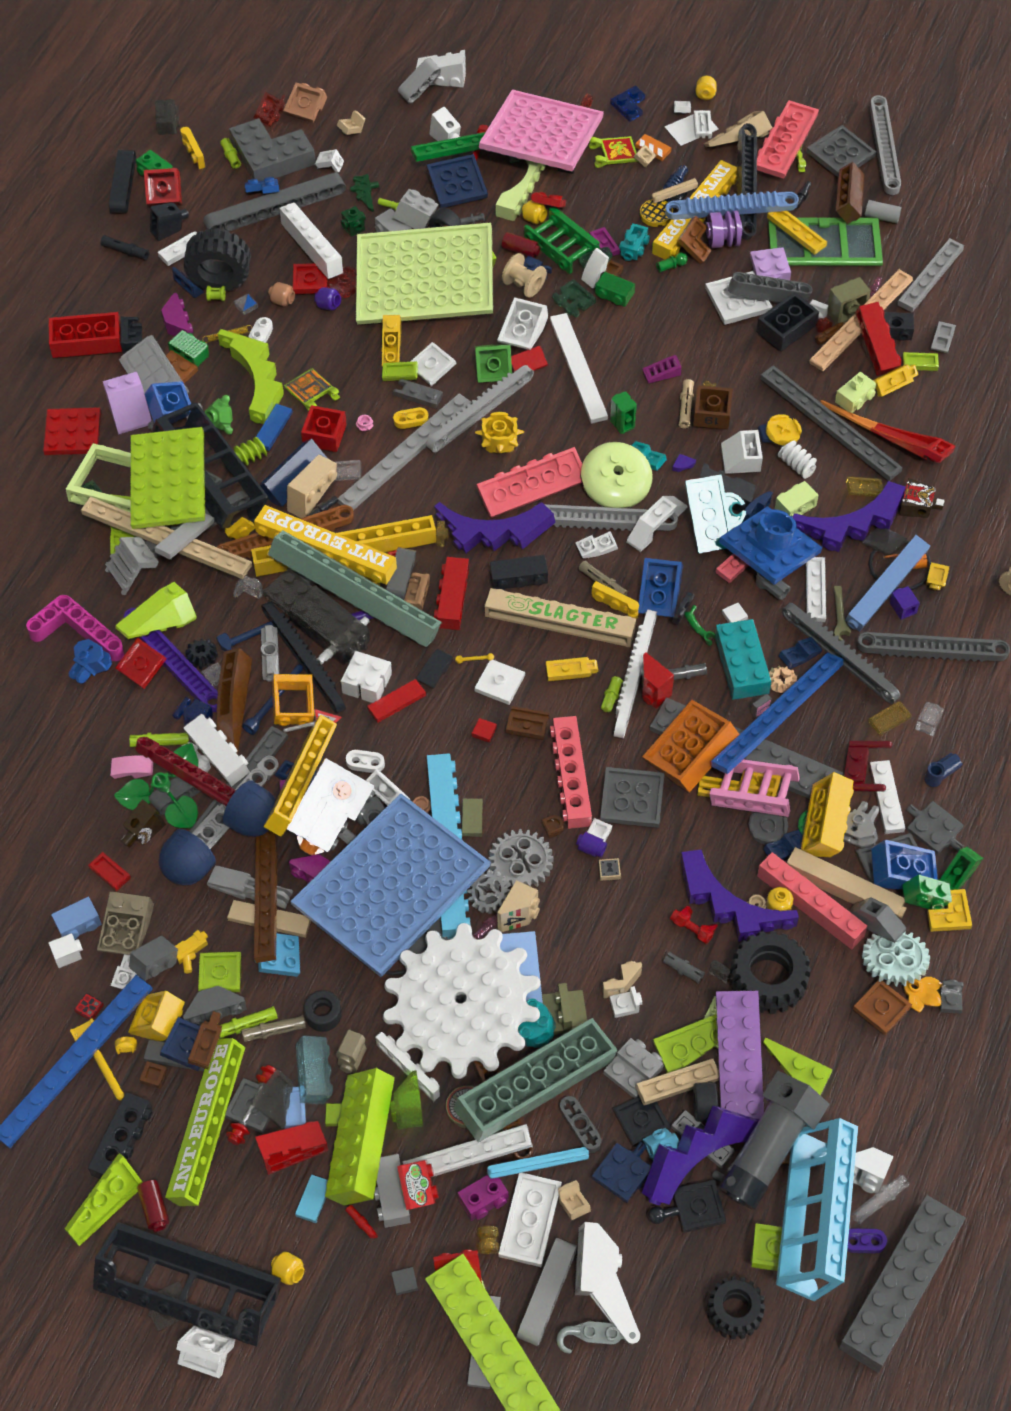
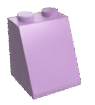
[102,372,152,434]

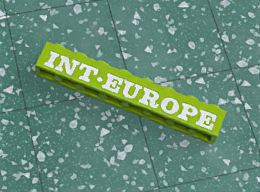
[165,1038,245,1206]

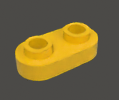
[393,407,429,429]

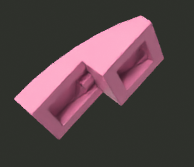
[110,756,153,779]

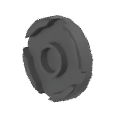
[748,812,788,845]

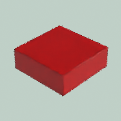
[472,718,497,743]

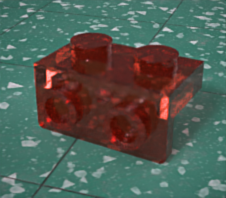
[253,92,286,127]

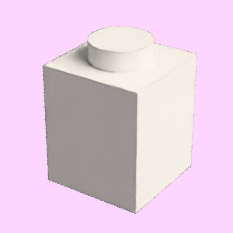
[49,933,83,968]

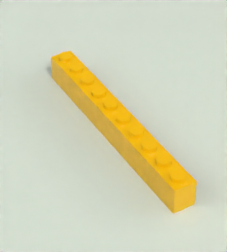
[251,515,437,577]

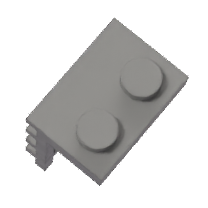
[105,537,159,595]

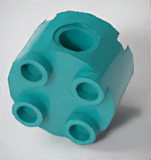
[518,999,556,1048]

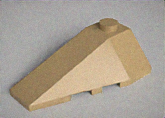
[704,111,772,147]

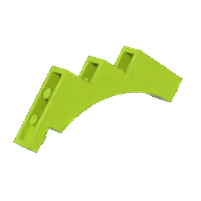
[218,329,284,424]

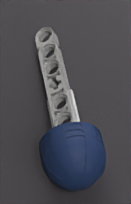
[159,756,278,885]

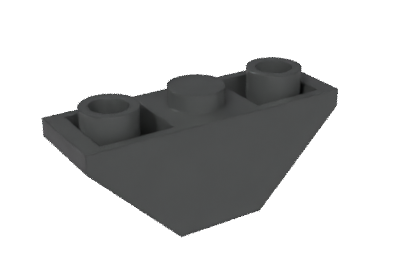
[848,897,906,943]
[183,986,247,1026]

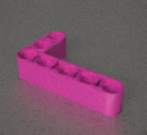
[26,595,125,661]

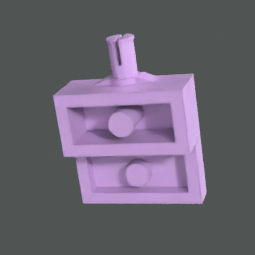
[750,247,791,280]

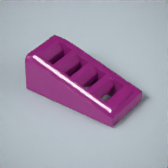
[642,355,681,383]

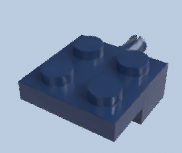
[592,1142,651,1203]

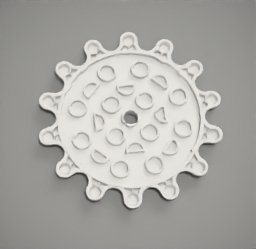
[383,923,541,1079]

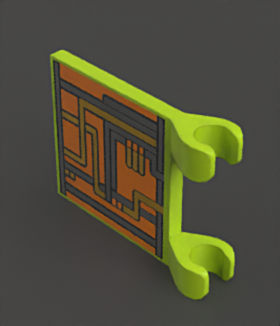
[284,368,340,411]

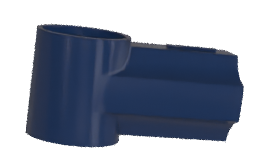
[924,753,962,787]

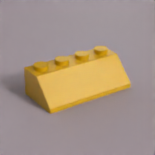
[801,772,854,857]

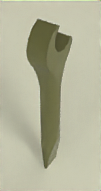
[833,586,851,641]

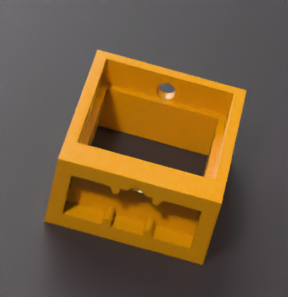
[272,674,314,726]

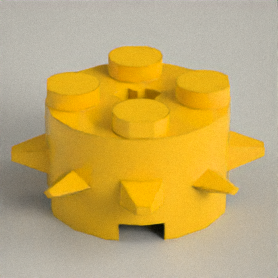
[475,412,524,453]

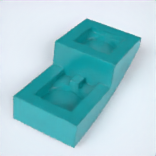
[631,441,667,471]

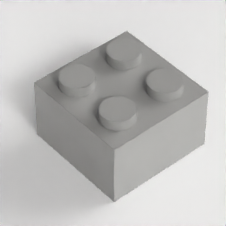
[393,189,439,229]

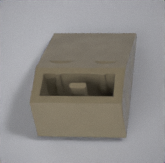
[97,892,154,955]

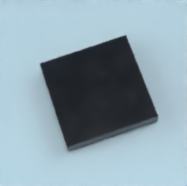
[613,1096,671,1148]

